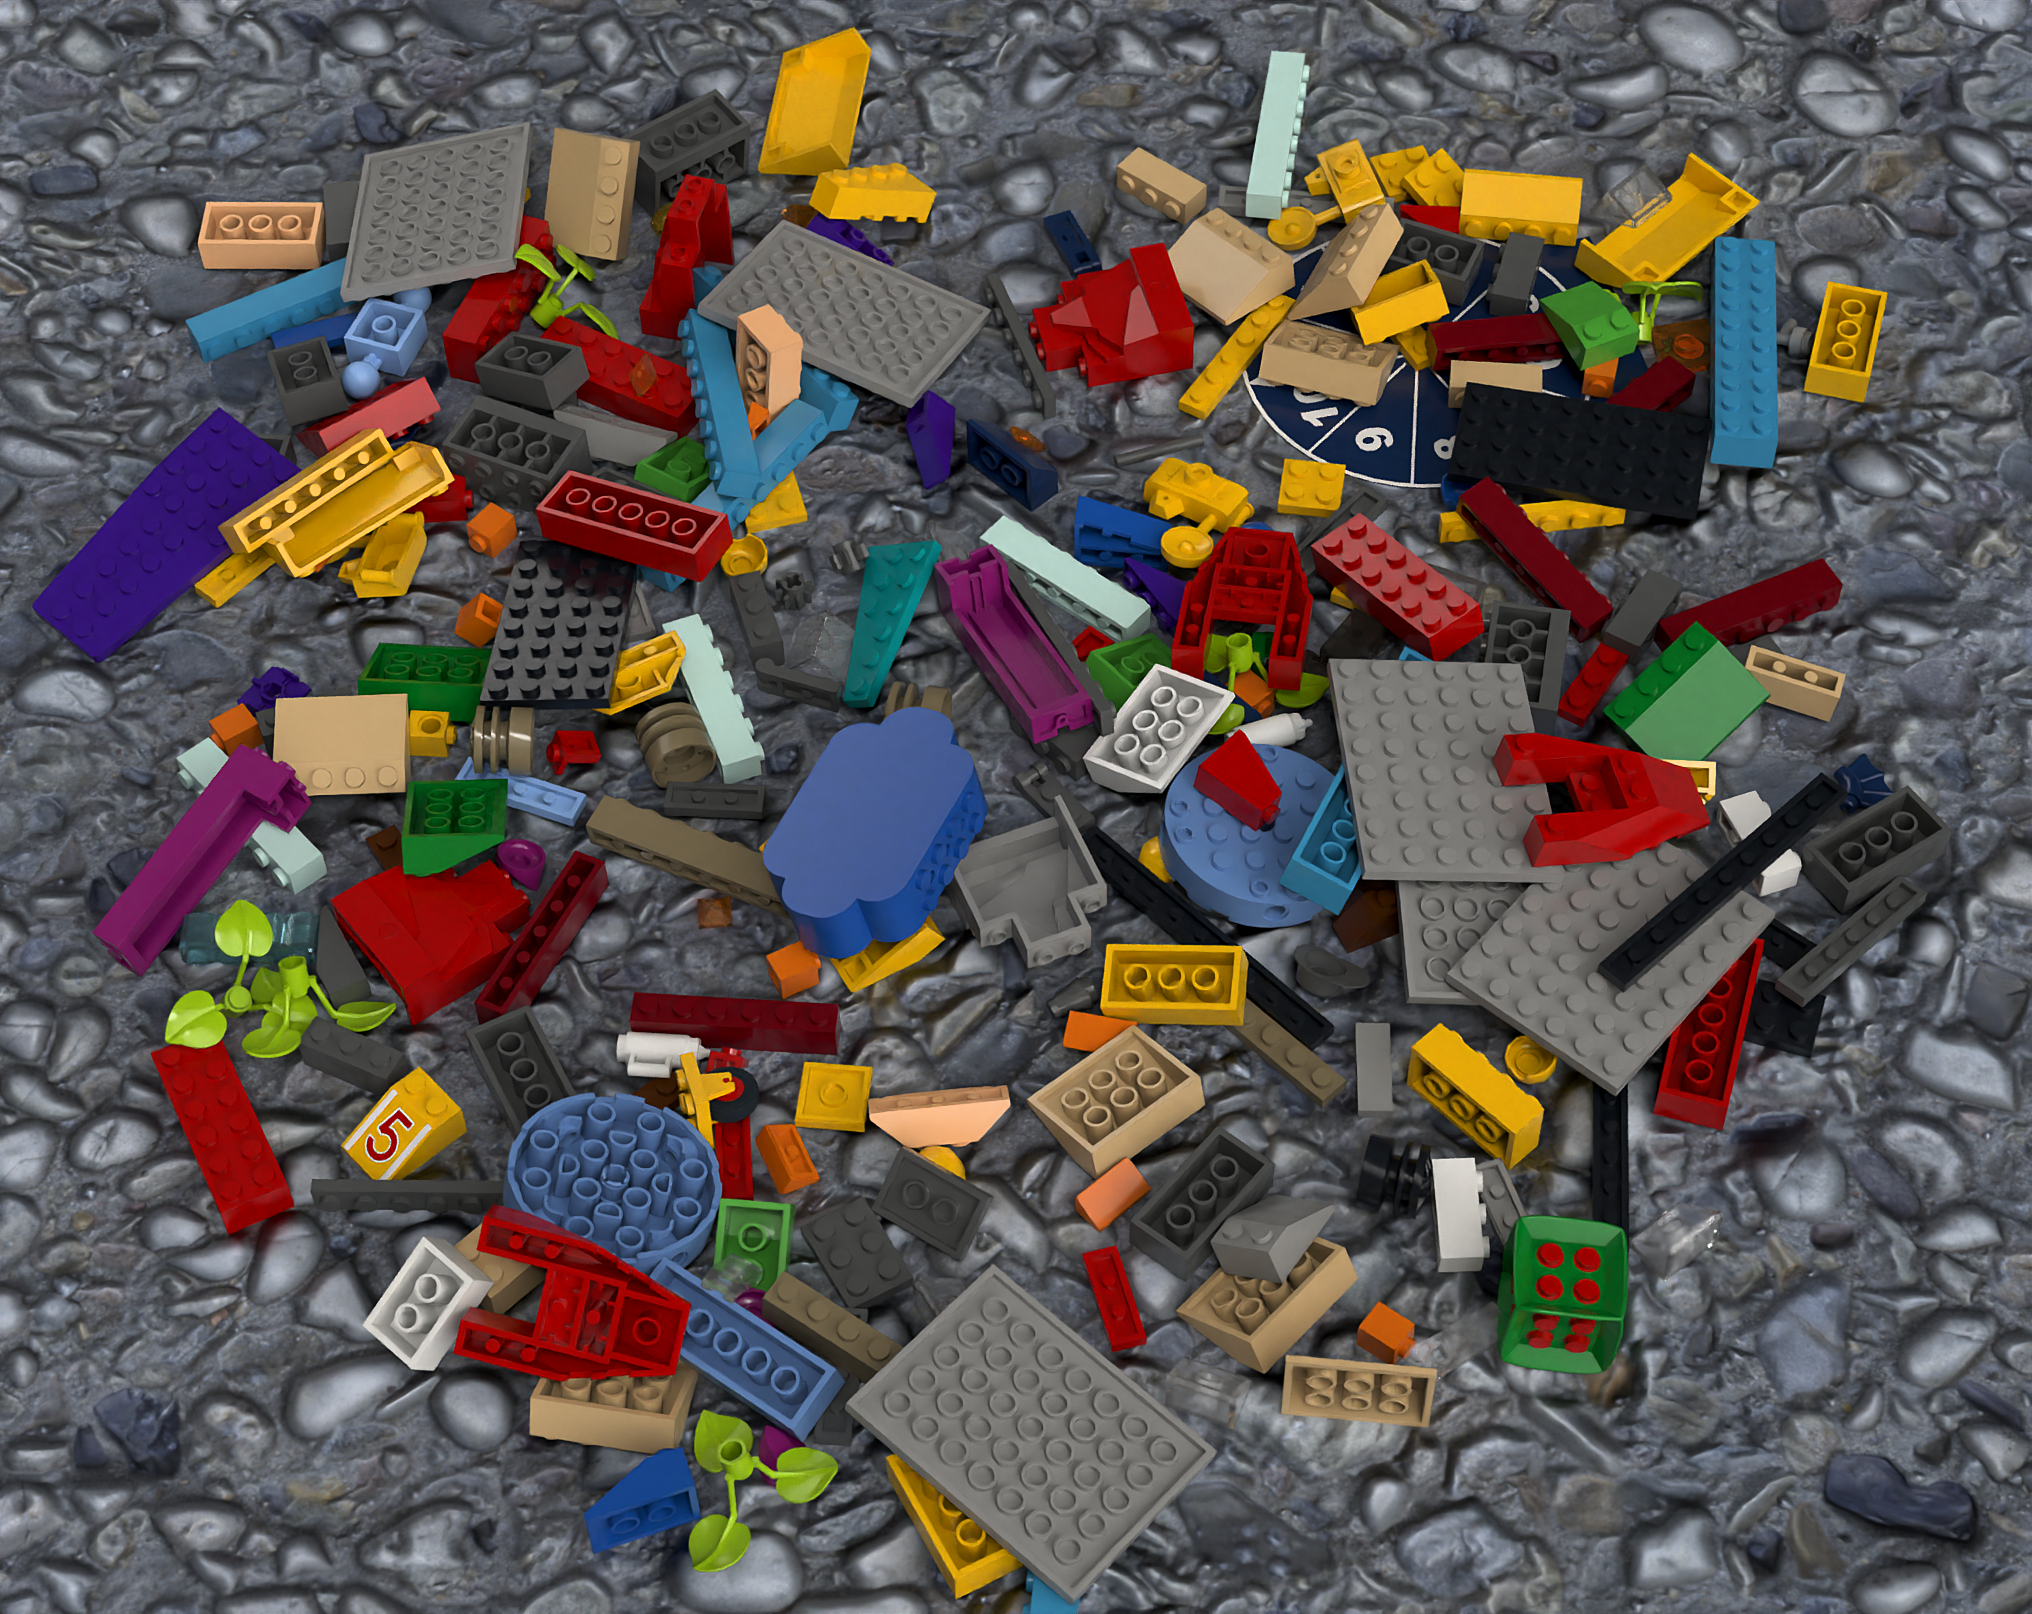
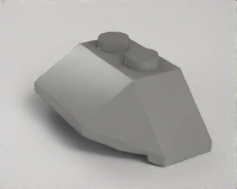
[553,403,678,469]

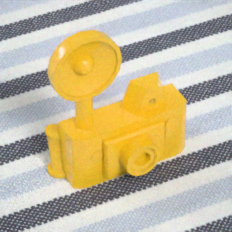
[1267,138,1386,251]
[1143,457,1254,569]
[326,511,427,598]

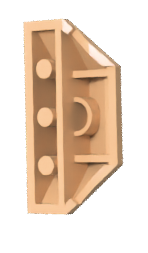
[868,1085,1010,1150]

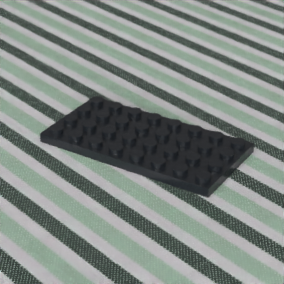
[1447,382,1712,520]
[479,540,640,711]

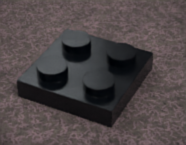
[1743,979,1826,1058]

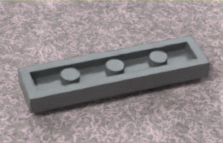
[814,1307,869,1447]

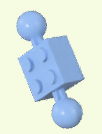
[341,286,432,400]

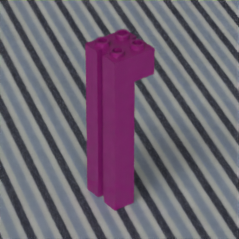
[934,544,1094,744]
[92,744,312,977]

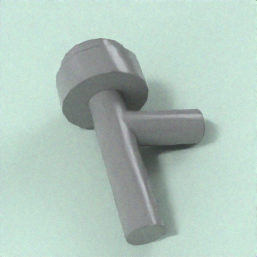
[1776,318,1815,357]

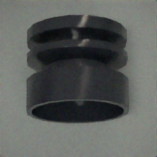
[1356,1133,1432,1219]

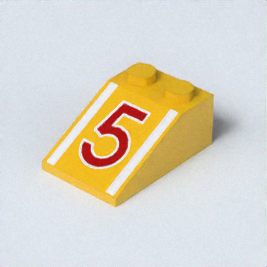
[341,1066,467,1180]

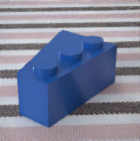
[1074,495,1172,572]

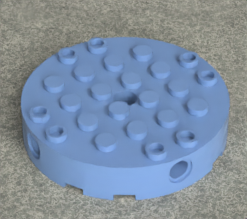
[1158,743,1335,928]
[502,1093,722,1277]

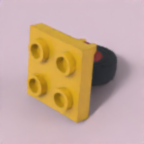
[675,1052,759,1149]

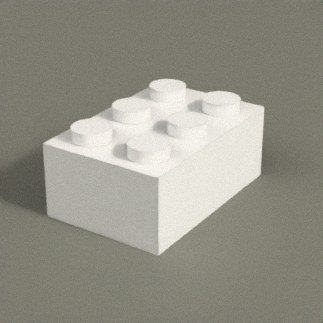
[362,1237,495,1371]

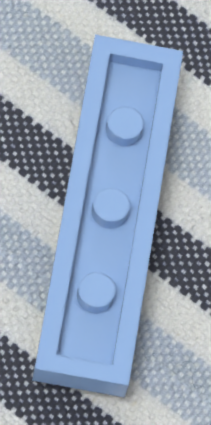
[455,757,587,827]

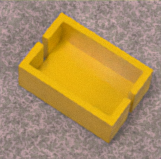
[1347,259,1450,346]

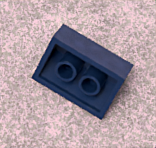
[966,419,1058,512]

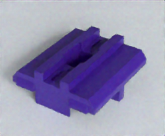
[236,666,312,717]

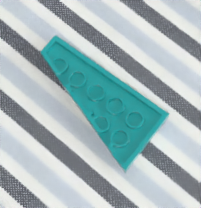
[843,540,943,708]

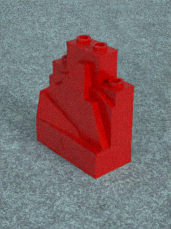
[639,175,735,341]
[1028,242,1194,387]
[330,859,531,1026]

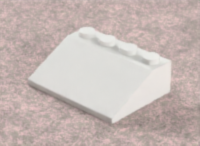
[1083,663,1235,793]

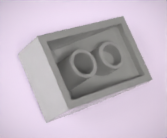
[1210,1194,1335,1284]

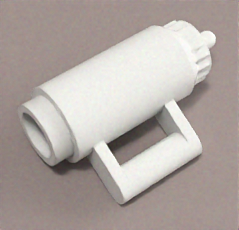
[1224,713,1313,748]
[617,1031,710,1078]

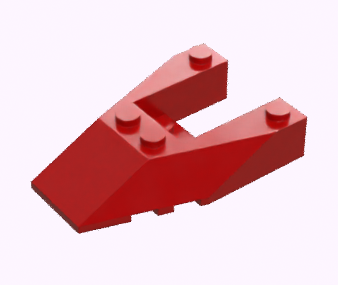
[1171,526,1313,691]
[1493,733,1711,867]
[453,1204,692,1382]

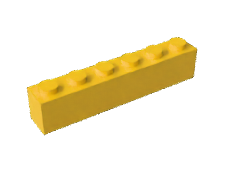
[218,428,395,553]

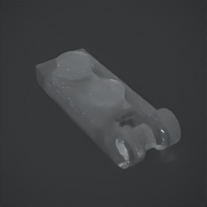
[701,1253,764,1304]
[1409,1302,1506,1382]

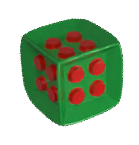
[1497,1215,1628,1374]

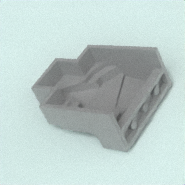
[944,795,1107,968]

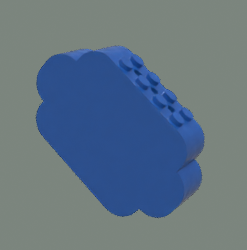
[763,707,988,959]

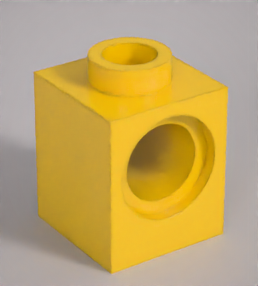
[409,710,457,757]

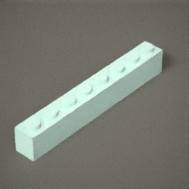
[1245,51,1310,220]

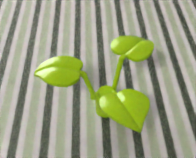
[515,244,618,339]
[1604,281,1703,345]
[1206,633,1330,735]
[165,900,318,1049]
[242,956,396,1058]
[689,1410,839,1572]

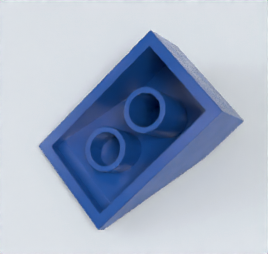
[583,1446,701,1554]

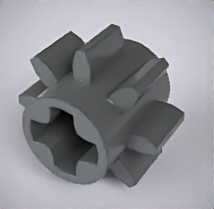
[828,537,870,575]
[774,572,813,611]

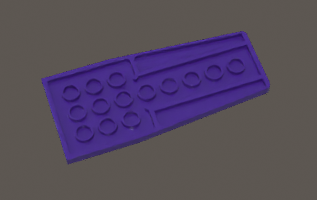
[32,407,302,663]

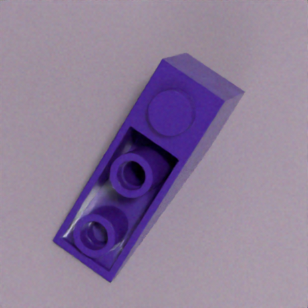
[806,212,894,266]
[906,390,956,490]
[1122,557,1186,639]

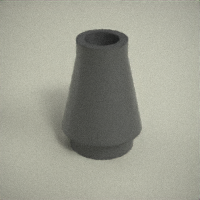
[1046,976,1099,1019]

